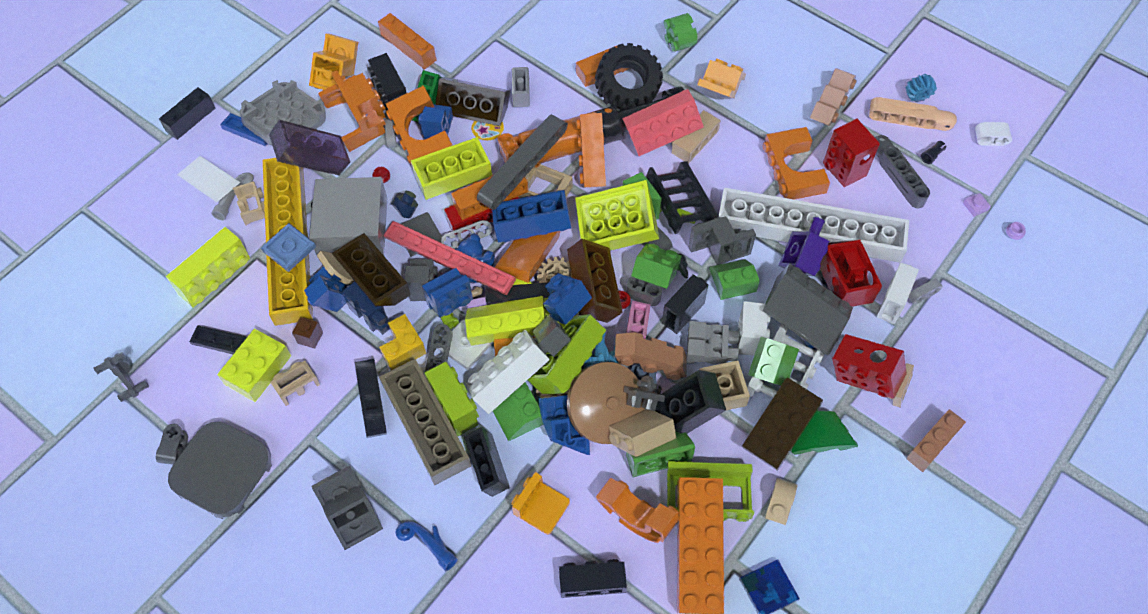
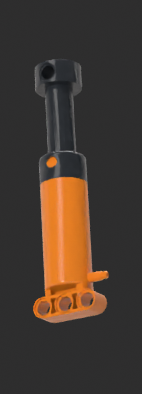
[497,86,684,168]

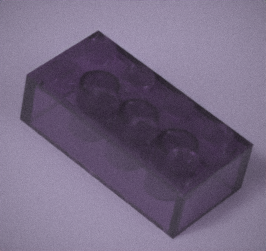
[269,120,350,176]

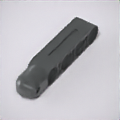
[875,135,930,209]

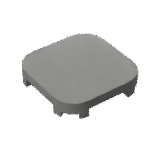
[240,80,326,148]

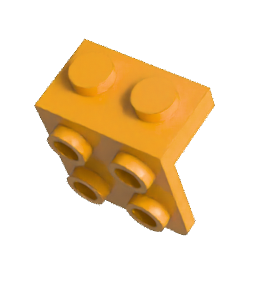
[511,472,570,535]

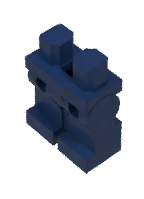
[342,282,390,335]

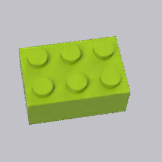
[425,362,479,436]

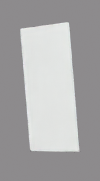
[177,156,241,203]

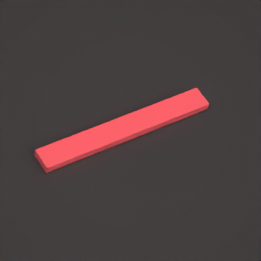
[383,221,516,296]

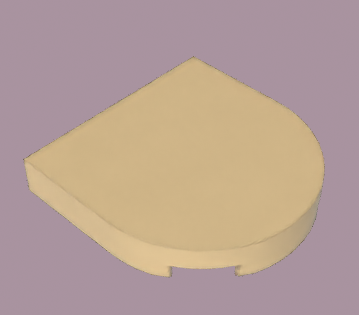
[317,251,355,285]

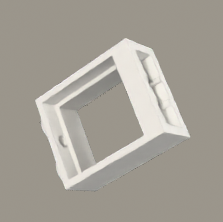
[877,262,919,325]

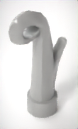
[211,172,254,221]

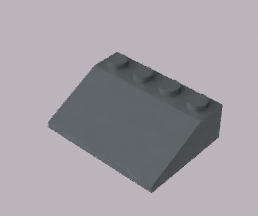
[762,263,853,356]

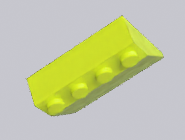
[575,180,659,251]

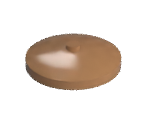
[567,362,645,444]

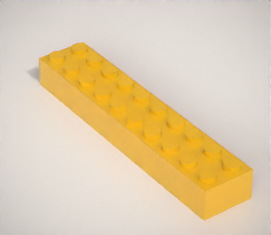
[262,154,313,326]

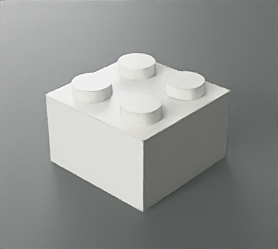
[737,302,770,356]

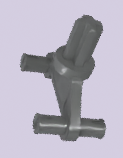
[93,352,149,402]

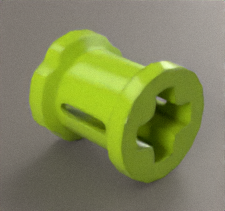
[436,312,459,329]

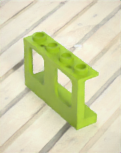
[667,461,754,522]

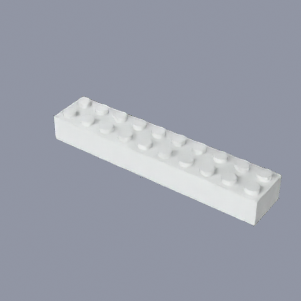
[718,187,909,263]

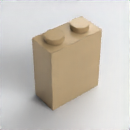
[609,410,676,457]

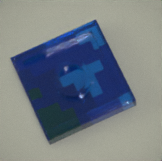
[739,559,800,614]

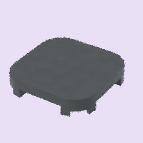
[168,422,272,519]

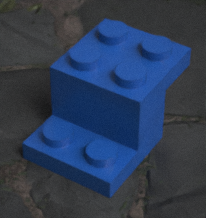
[422,268,473,318]

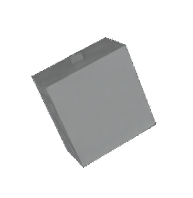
[309,177,387,257]

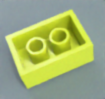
[217,328,291,402]

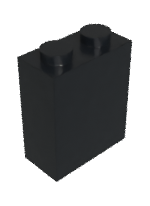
[662,274,709,334]

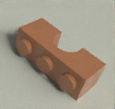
[906,409,966,472]

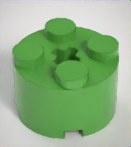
[664,13,697,52]

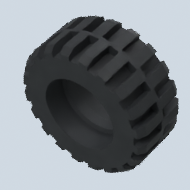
[595,43,663,111]

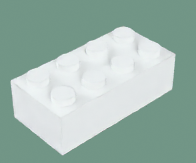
[466,330,550,414]

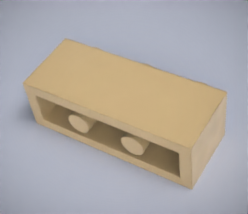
[671,110,721,164]

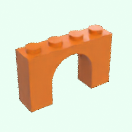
[386,85,453,166]
[763,127,830,200]

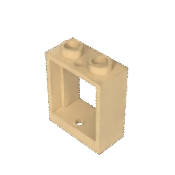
[518,164,573,198]

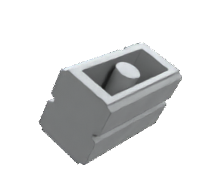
[512,67,530,107]

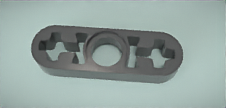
[425,324,453,372]

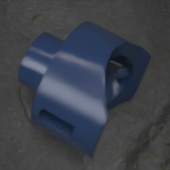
[391,190,418,218]

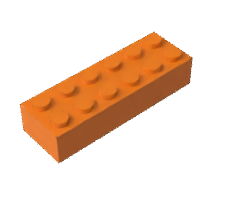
[677,477,724,614]

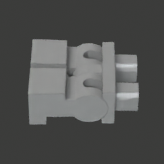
[687,321,739,364]

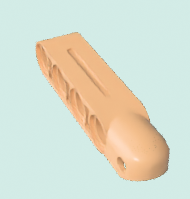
[869,97,957,131]

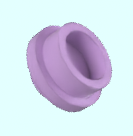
[1006,222,1026,240]

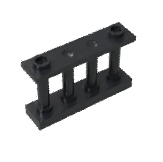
[645,161,719,234]

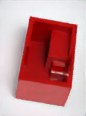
[823,118,880,188]
[820,239,882,307]
[832,334,907,399]

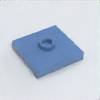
[261,223,316,272]

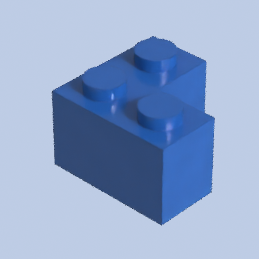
[419,105,453,140]
[304,266,347,312]
[543,273,592,325]

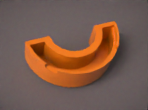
[596,478,679,543]

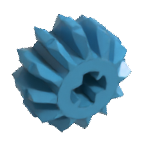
[905,73,937,102]

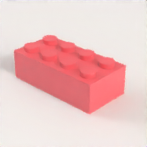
[622,89,704,156]

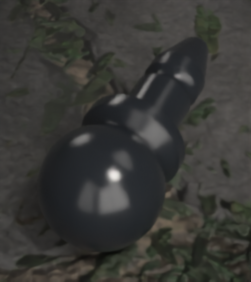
[677,253,688,279]

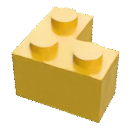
[379,314,427,371]

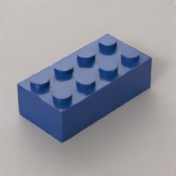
[492,190,572,243]

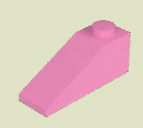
[625,300,651,339]

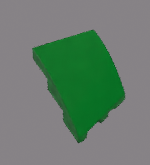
[791,411,858,455]

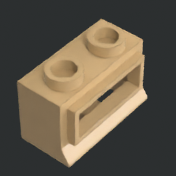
[233,181,265,226]
[270,361,320,406]

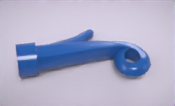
[395,521,458,571]

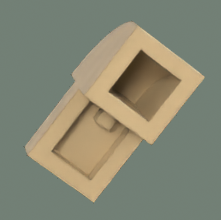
[765,477,797,525]

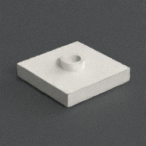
[438,319,493,370]

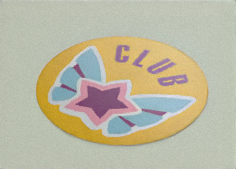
[471,121,504,141]

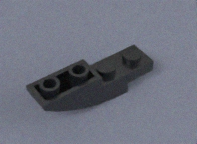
[355,359,387,438]

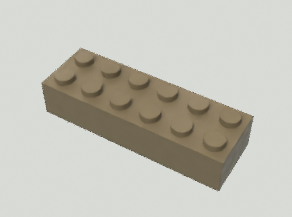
[379,359,471,486]

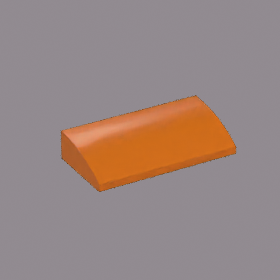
[494,231,560,283]

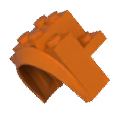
[318,70,386,152]

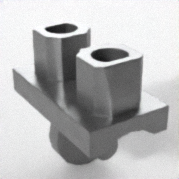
[623,376,665,411]

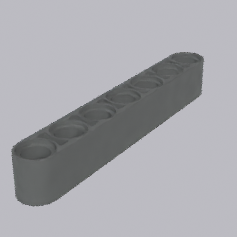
[477,114,568,210]

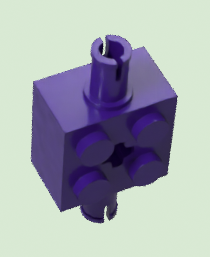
[778,217,829,276]

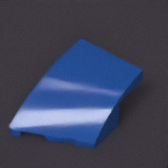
[539,394,590,455]

